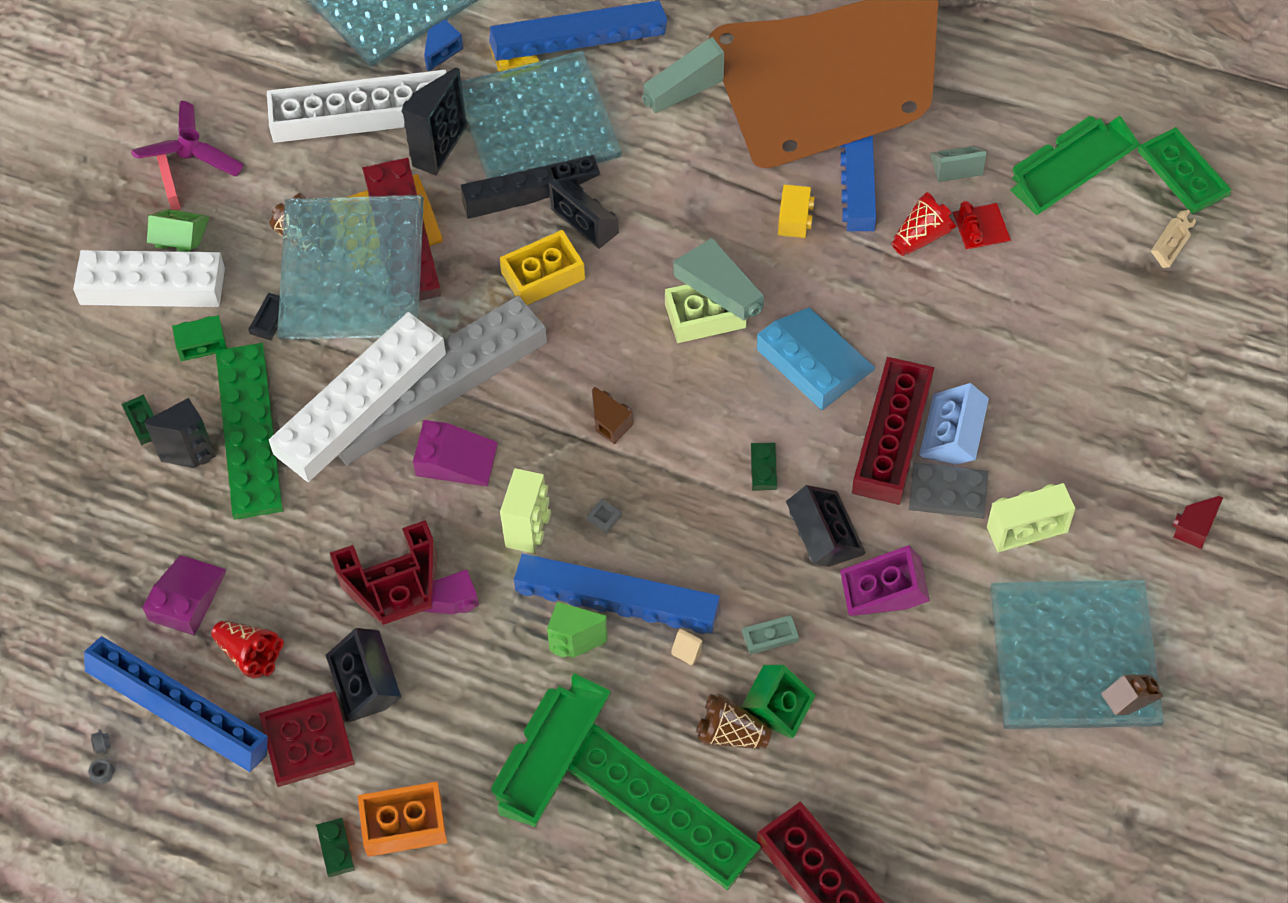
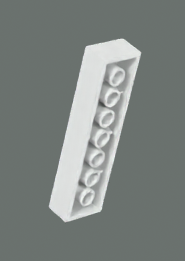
[267,70,446,143]
[269,312,446,482]

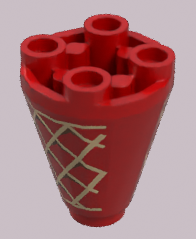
[891,192,956,257]
[211,621,284,679]

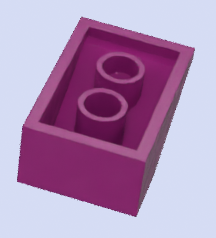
[413,420,498,487]
[840,545,930,616]
[142,555,226,636]

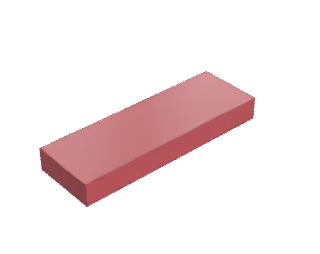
[157,154,181,210]

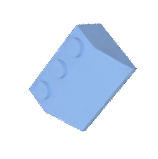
[919,383,989,465]

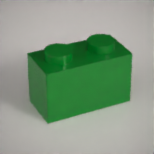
[172,315,227,362]

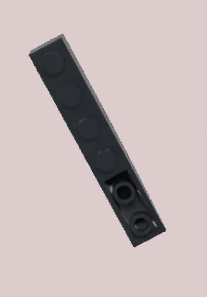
[461,155,600,219]

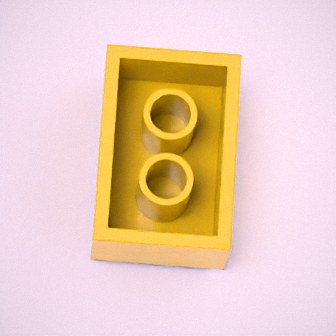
[499,230,585,305]

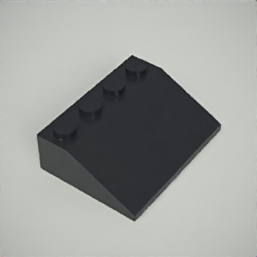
[401,67,467,176]

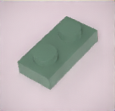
[742,615,799,655]

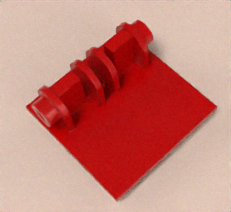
[952,201,1011,250]

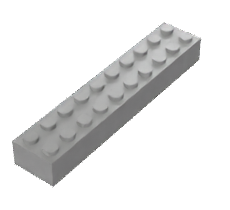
[338,295,547,466]

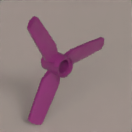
[131,100,243,176]

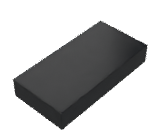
[248,292,291,341]

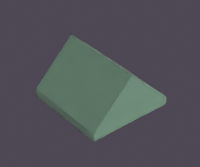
[930,146,986,182]

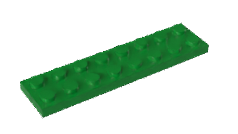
[215,343,283,520]
[568,723,761,891]

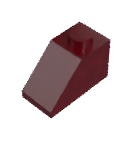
[1172,496,1223,549]

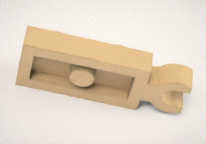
[1151,210,1196,268]

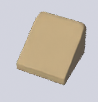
[671,629,702,665]

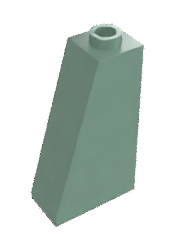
[642,37,724,113]
[673,238,764,321]

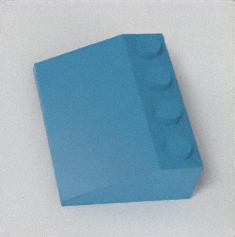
[757,308,875,410]

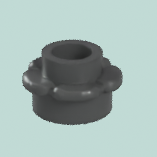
[91,729,111,755]
[88,759,115,784]

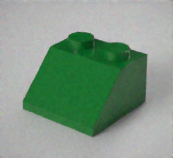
[741,665,816,738]

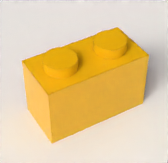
[778,184,815,238]

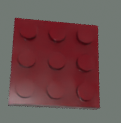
[259,691,355,787]

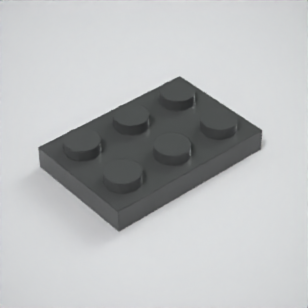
[909,462,988,519]

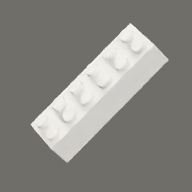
[73,250,225,307]

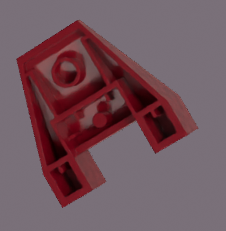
[329,520,438,625]

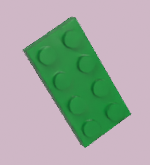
[1138,127,1232,214]

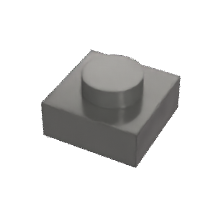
[587,499,622,534]

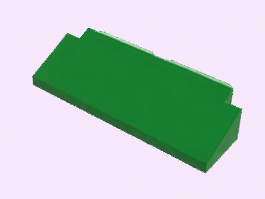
[1010,115,1140,215]
[491,673,611,827]

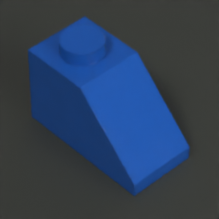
[424,20,463,71]

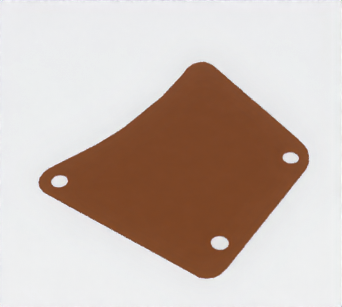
[709,0,938,168]

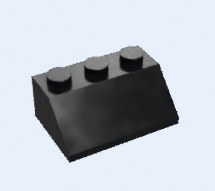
[549,179,619,249]
[144,398,216,468]
[786,485,866,567]
[325,628,402,722]

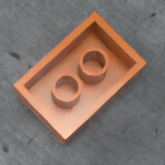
[357,781,448,857]

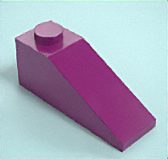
[423,569,479,614]

